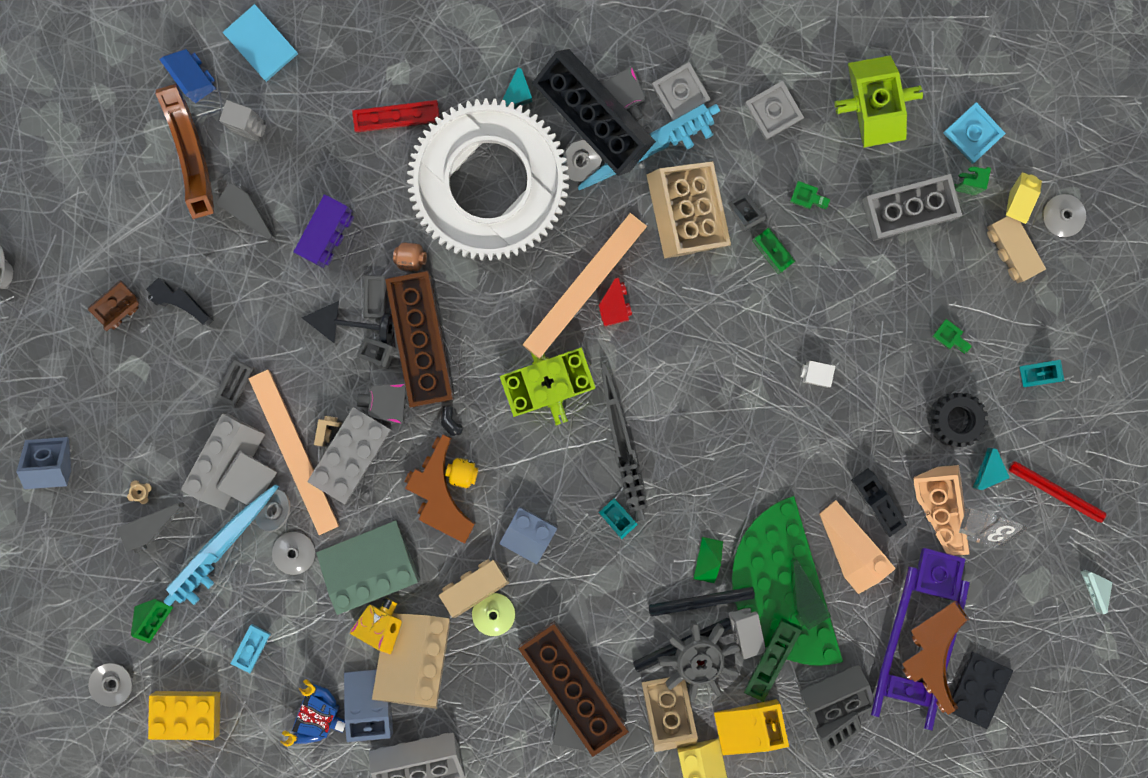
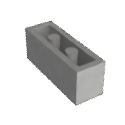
[219,100,266,142]

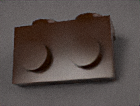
[88,280,139,332]

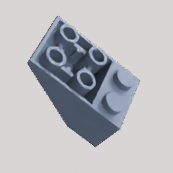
[344,669,393,742]

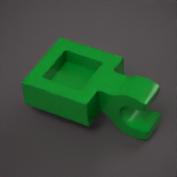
[790,181,830,209]
[932,319,972,354]

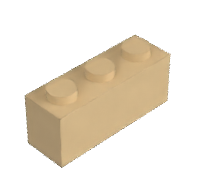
[987,216,1046,283]
[439,559,510,618]

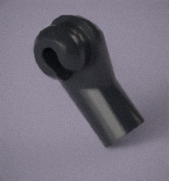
[441,406,463,436]

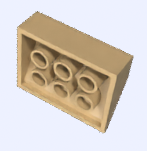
[646,161,731,259]
[372,613,450,709]

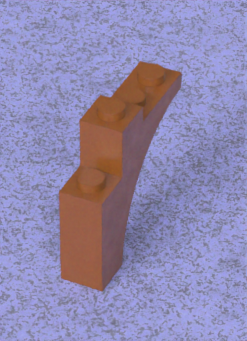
[404,434,476,544]
[903,601,970,715]

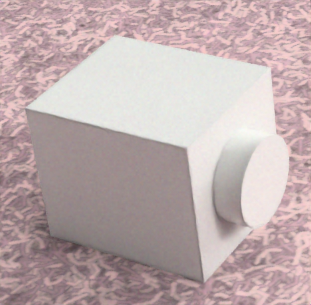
[800,361,835,388]

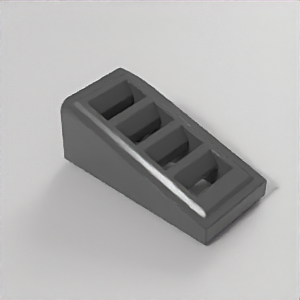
[816,712,863,754]

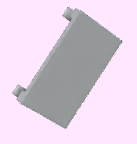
[729,608,765,659]

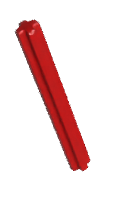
[1008,461,1106,523]

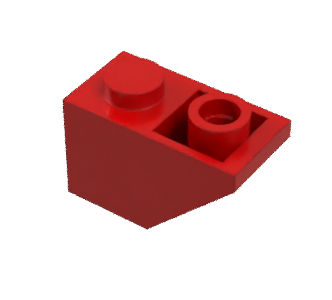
[599,278,632,327]

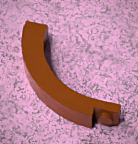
[155,84,214,219]

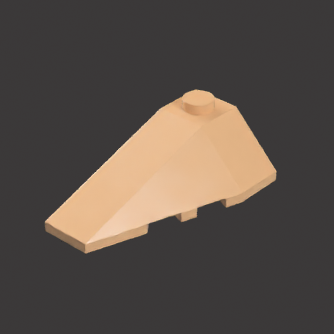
[913,465,970,556]
[819,500,896,594]

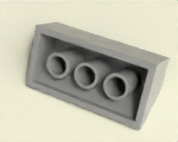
[181,414,265,510]
[369,733,465,778]

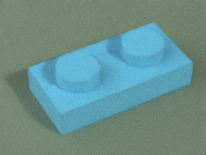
[230,624,271,674]

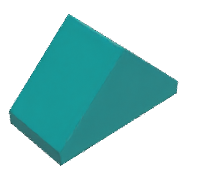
[500,67,532,108]
[1019,360,1065,387]
[972,448,1010,490]
[598,498,638,539]

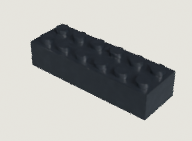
[532,49,656,176]

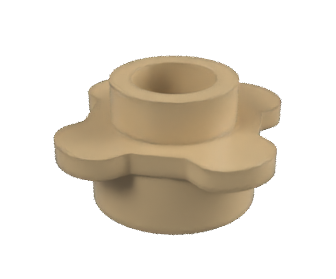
[127,480,152,504]

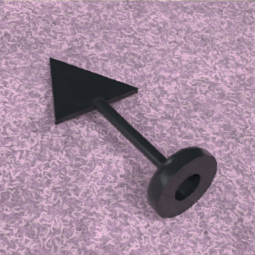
[302,301,394,344]

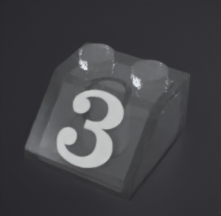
[959,507,1028,548]

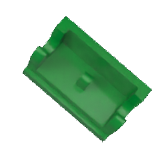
[954,167,991,195]
[752,228,795,275]

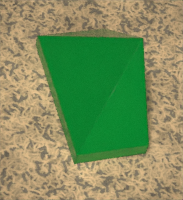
[693,537,723,583]
[131,599,173,643]

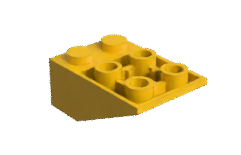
[714,699,789,755]

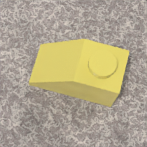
[1006,172,1042,224]

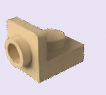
[314,416,342,446]

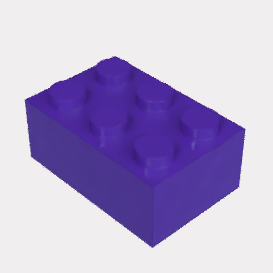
[293,194,354,268]

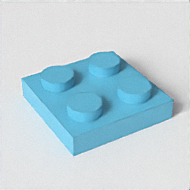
[943,102,1006,164]

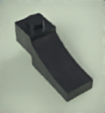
[146,278,214,326]
[851,468,907,537]

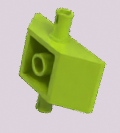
[835,55,923,148]
[500,347,596,426]

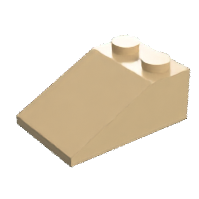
[642,677,698,752]

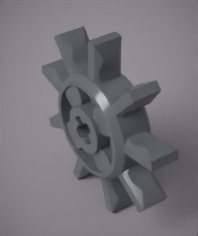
[658,620,740,701]

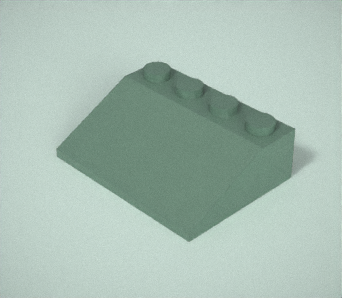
[316,520,420,615]

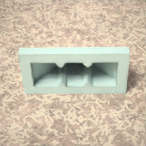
[1081,570,1112,614]

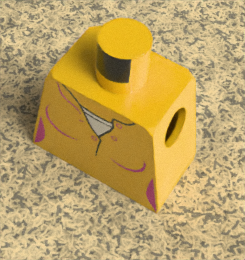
[349,598,402,654]

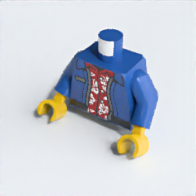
[280,679,345,747]

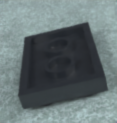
[952,651,1014,729]

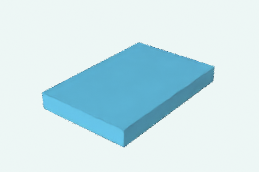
[223,4,298,82]

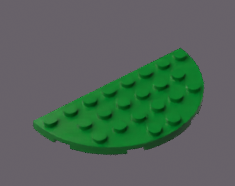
[731,496,843,665]

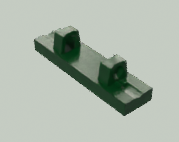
[744,618,802,702]

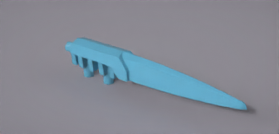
[578,104,720,190]
[164,485,279,606]

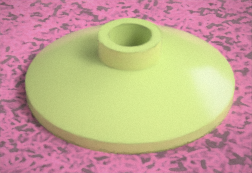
[472,593,515,636]

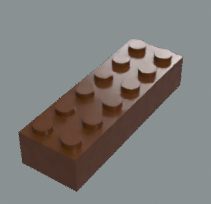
[385,271,455,408]
[518,620,629,757]

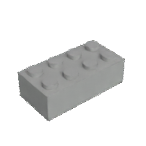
[862,174,962,241]
[307,407,391,504]

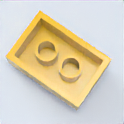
[148,691,220,740]

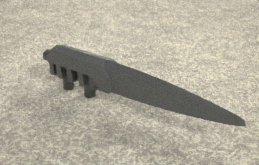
[602,363,648,521]

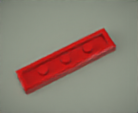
[352,100,440,133]

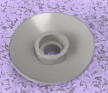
[562,139,602,181]
[1043,194,1086,237]
[255,489,290,532]
[272,532,315,575]
[88,663,132,707]

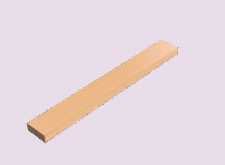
[522,213,647,359]
[248,370,340,535]

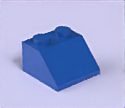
[159,49,216,103]

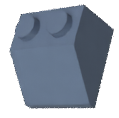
[16,437,71,489]
[499,506,558,564]

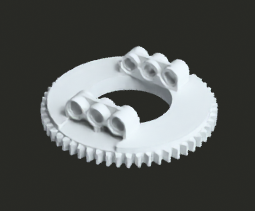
[407,98,569,261]

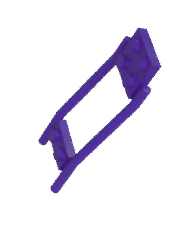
[871,548,970,731]

